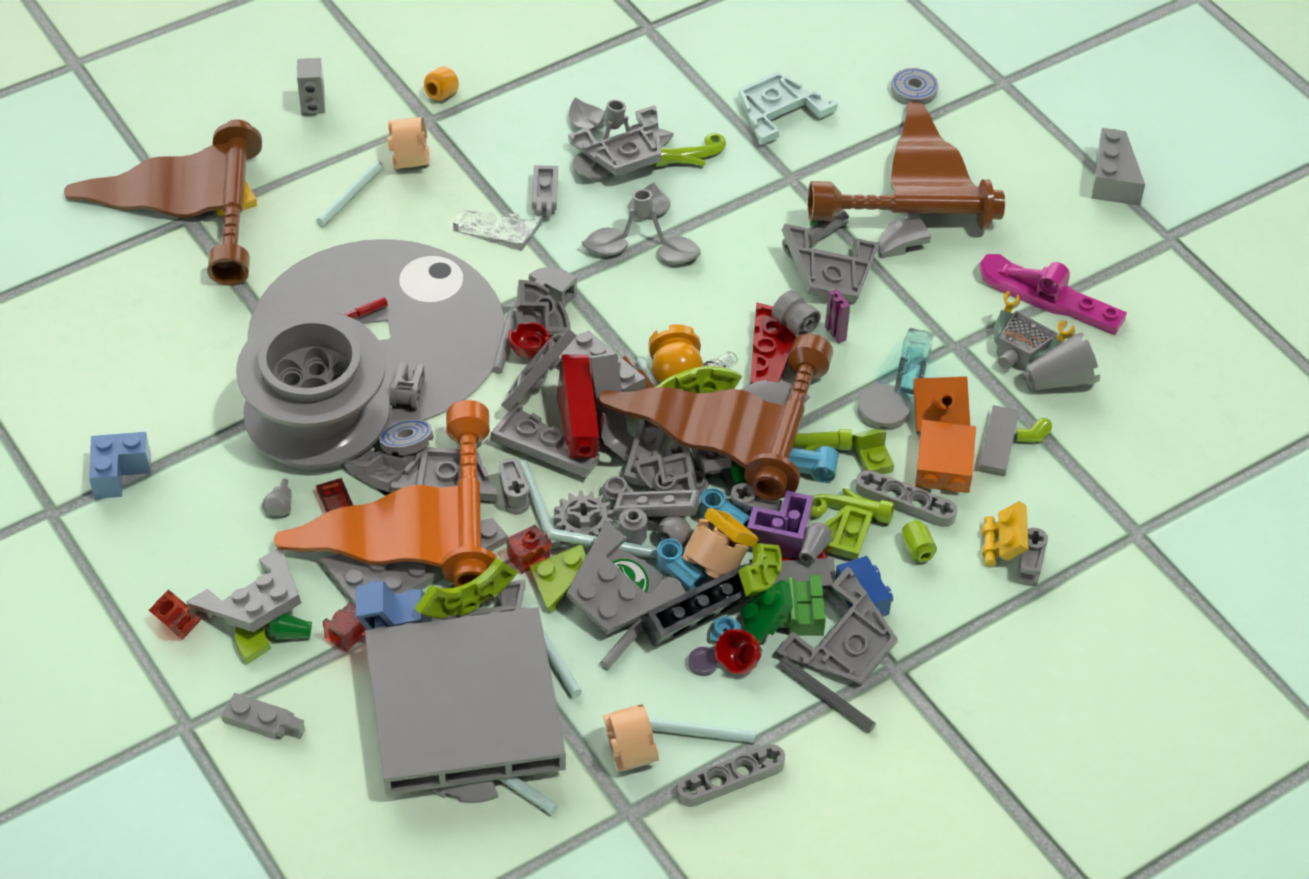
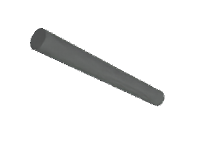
[778,657,876,732]

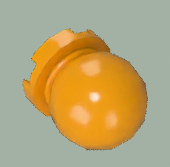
[648,324,704,384]

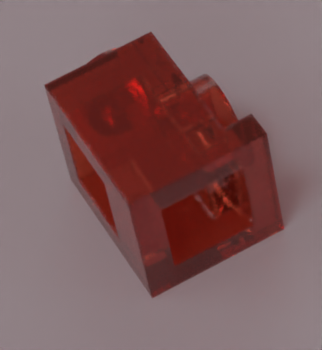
[148,589,201,640]
[323,602,367,652]

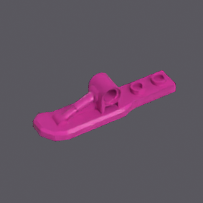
[979,254,1127,335]

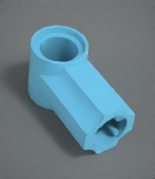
[789,446,839,483]
[699,488,750,528]
[656,539,708,591]

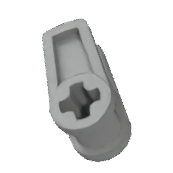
[389,362,425,409]
[499,458,529,514]
[730,483,782,516]
[1018,528,1048,586]

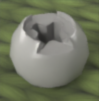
[656,516,692,548]

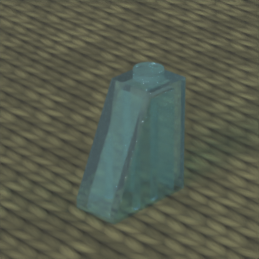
[894,328,935,395]

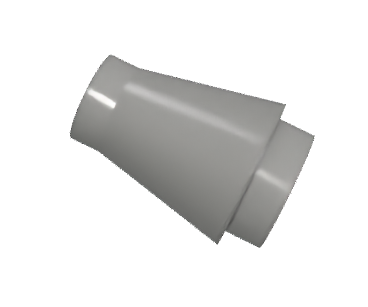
[799,522,832,564]

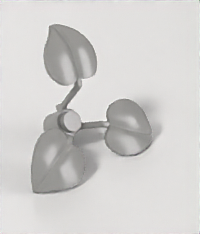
[569,97,674,180]
[581,182,701,264]

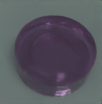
[689,647,718,676]

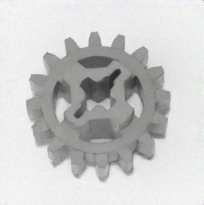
[553,491,614,545]

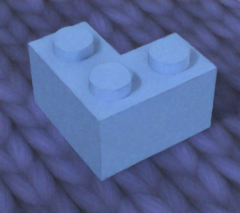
[89,432,151,499]
[356,581,432,630]

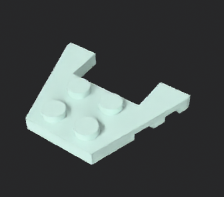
[738,71,838,145]

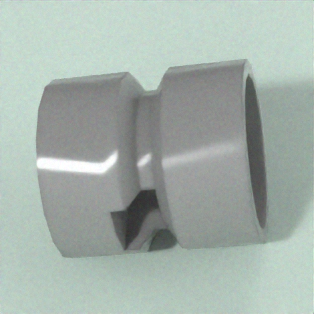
[772,290,821,337]

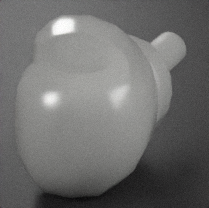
[262,478,292,516]

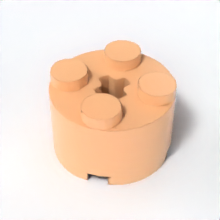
[387,117,430,169]
[682,519,749,578]
[603,704,659,772]

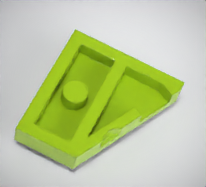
[824,505,873,560]
[530,544,587,613]

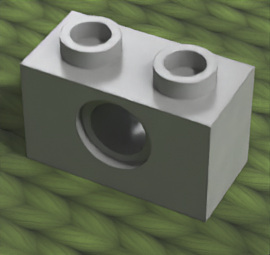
[297,58,325,114]

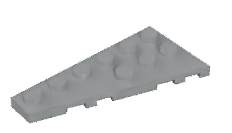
[320,518,508,608]

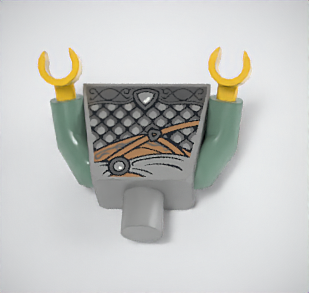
[994,291,1075,371]

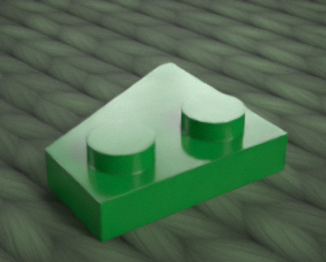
[742,579,793,652]

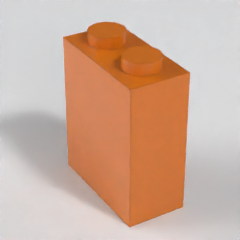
[915,420,976,493]

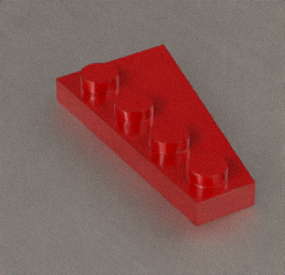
[750,302,797,384]

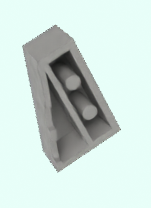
[1091,128,1145,206]

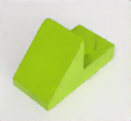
[852,429,894,474]

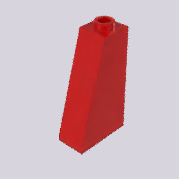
[556,354,599,458]

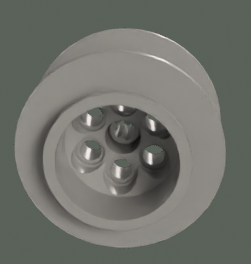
[236,311,390,471]

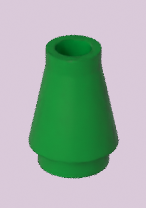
[269,613,312,640]

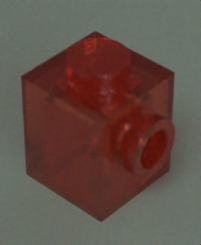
[506,524,552,574]

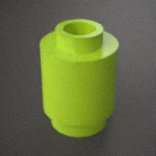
[902,520,937,562]

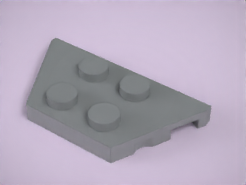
[501,328,577,412]
[391,447,497,501]

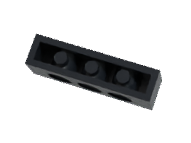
[640,565,752,647]

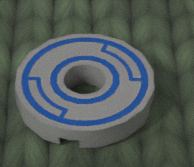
[891,68,939,105]
[379,419,434,456]

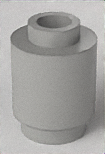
[619,508,647,545]

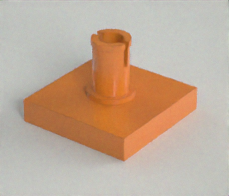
[913,376,971,433]

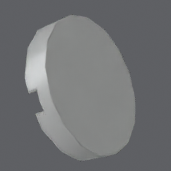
[858,384,912,429]

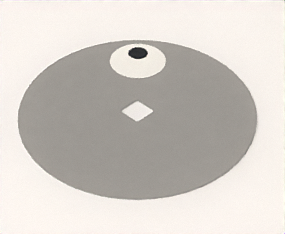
[248,239,505,429]

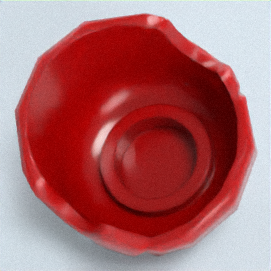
[509,322,550,359]
[715,629,762,675]

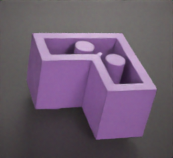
[747,491,814,558]

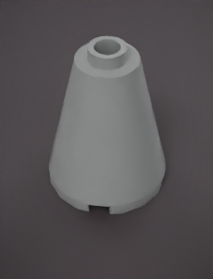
[1023,333,1100,390]

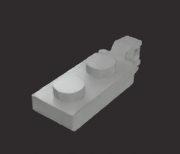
[221,693,305,739]

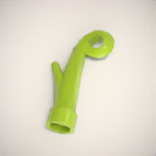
[653,133,726,167]
[794,429,852,451]
[812,488,895,524]

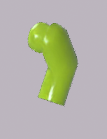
[1016,418,1052,443]

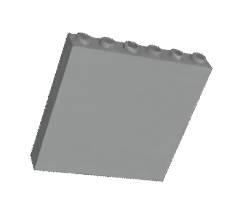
[365,607,566,795]

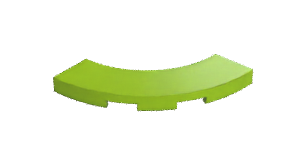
[655,366,742,393]
[414,557,518,619]

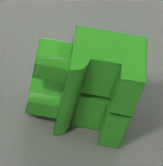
[779,575,826,636]

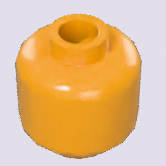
[424,66,459,101]

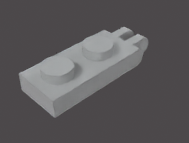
[532,165,558,217]

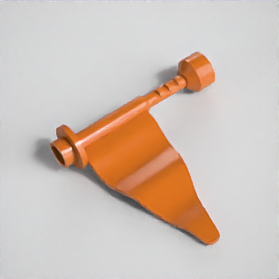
[274,400,497,587]

